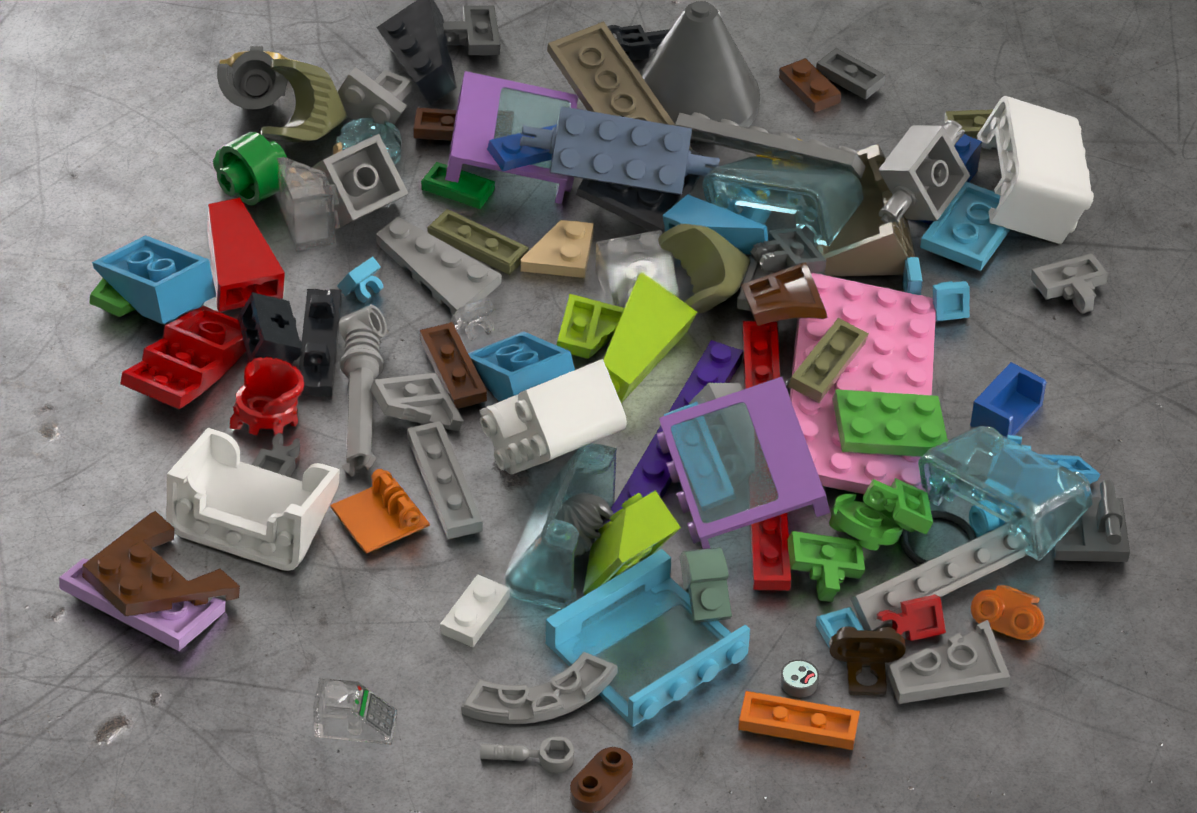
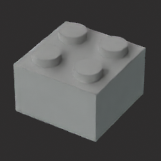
[310,134,409,228]

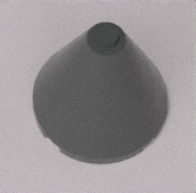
[640,1,760,144]

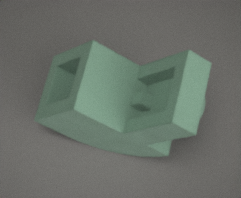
[679,547,732,623]

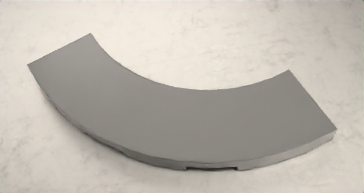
[461,652,618,724]

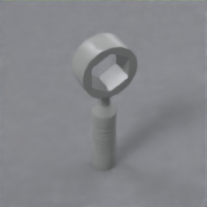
[480,736,574,773]

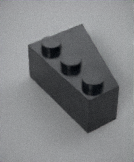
[376,0,457,105]

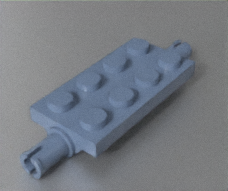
[520,106,720,195]

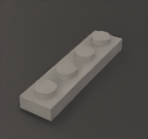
[407,421,483,539]

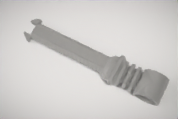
[339,305,387,476]

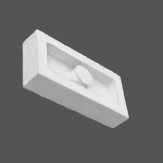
[440,574,510,647]

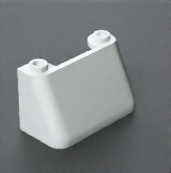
[166,428,340,571]

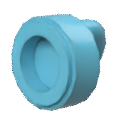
[969,502,1006,537]

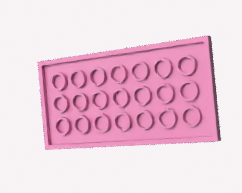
[790,273,936,494]

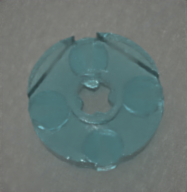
[336,118,402,164]

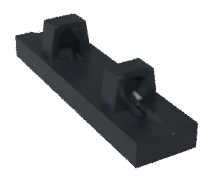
[299,289,342,396]

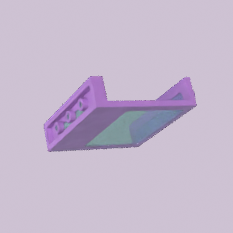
[445,71,582,204]
[656,377,830,549]

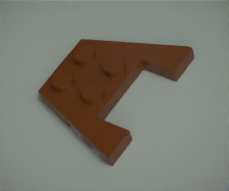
[82,511,240,616]

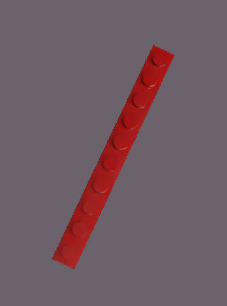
[742,321,791,590]

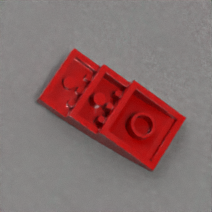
[120,306,246,409]

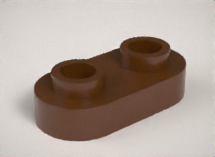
[570,747,633,813]

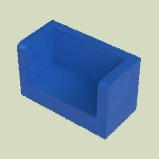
[970,362,1047,443]

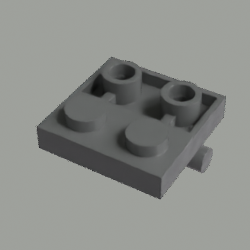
[1048,480,1130,562]

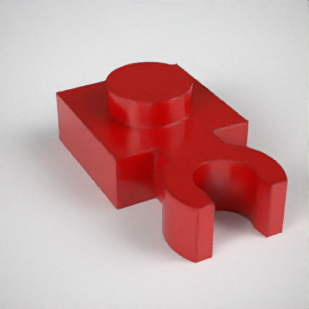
[877,594,946,641]

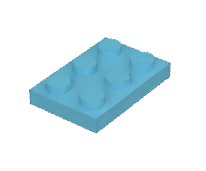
[920,182,1010,271]

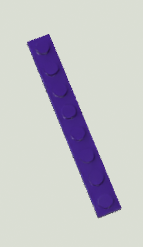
[606,340,743,523]

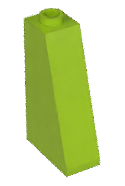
[603,272,697,403]

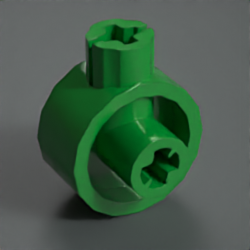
[213,132,288,205]

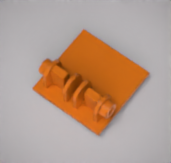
[330,469,430,554]

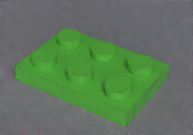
[832,389,950,458]

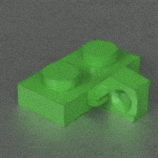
[863,478,933,534]
[787,531,865,602]

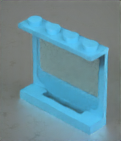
[545,549,750,727]

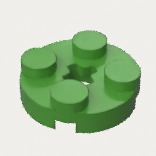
[829,494,903,550]

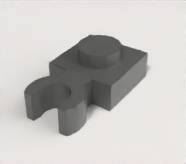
[252,433,300,477]

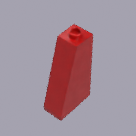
[207,198,285,312]

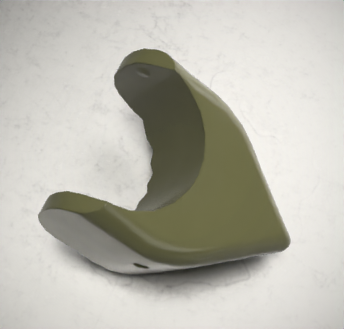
[260,59,348,143]
[658,224,751,313]

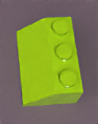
[583,490,681,595]

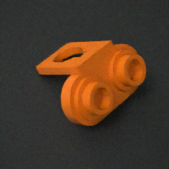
[971,585,1044,640]

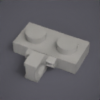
[1031,253,1108,313]

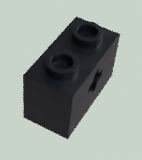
[238,292,302,365]

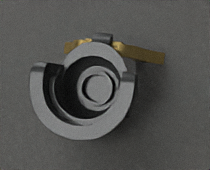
[217,46,297,109]

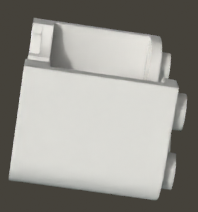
[977,96,1094,244]
[479,359,627,474]

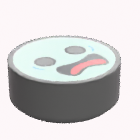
[780,660,819,698]

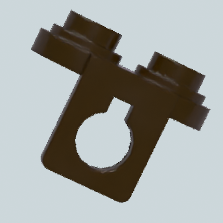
[829,626,906,696]

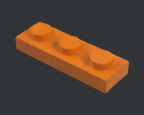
[738,691,860,750]

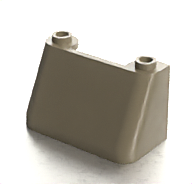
[803,144,915,277]

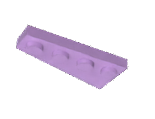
[59,558,226,651]

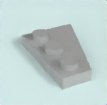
[888,620,1010,704]

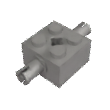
[879,120,970,224]

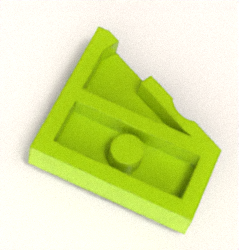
[556,294,624,359]

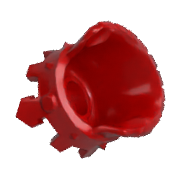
[229,357,305,436]

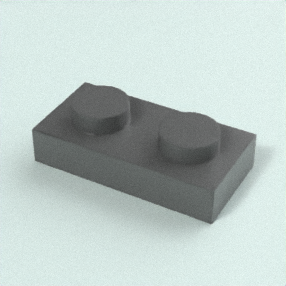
[816,48,886,100]

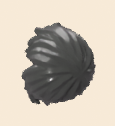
[551,493,614,565]

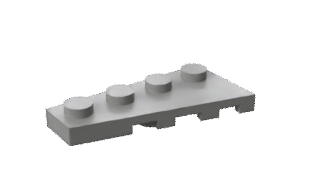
[376,217,501,320]

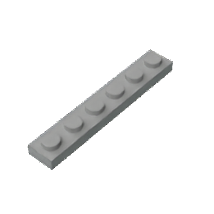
[675,112,865,179]
[850,511,1050,631]

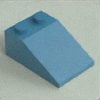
[92,235,216,324]
[468,332,575,402]

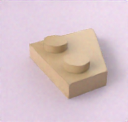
[521,220,594,278]

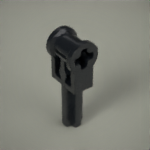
[607,25,670,61]

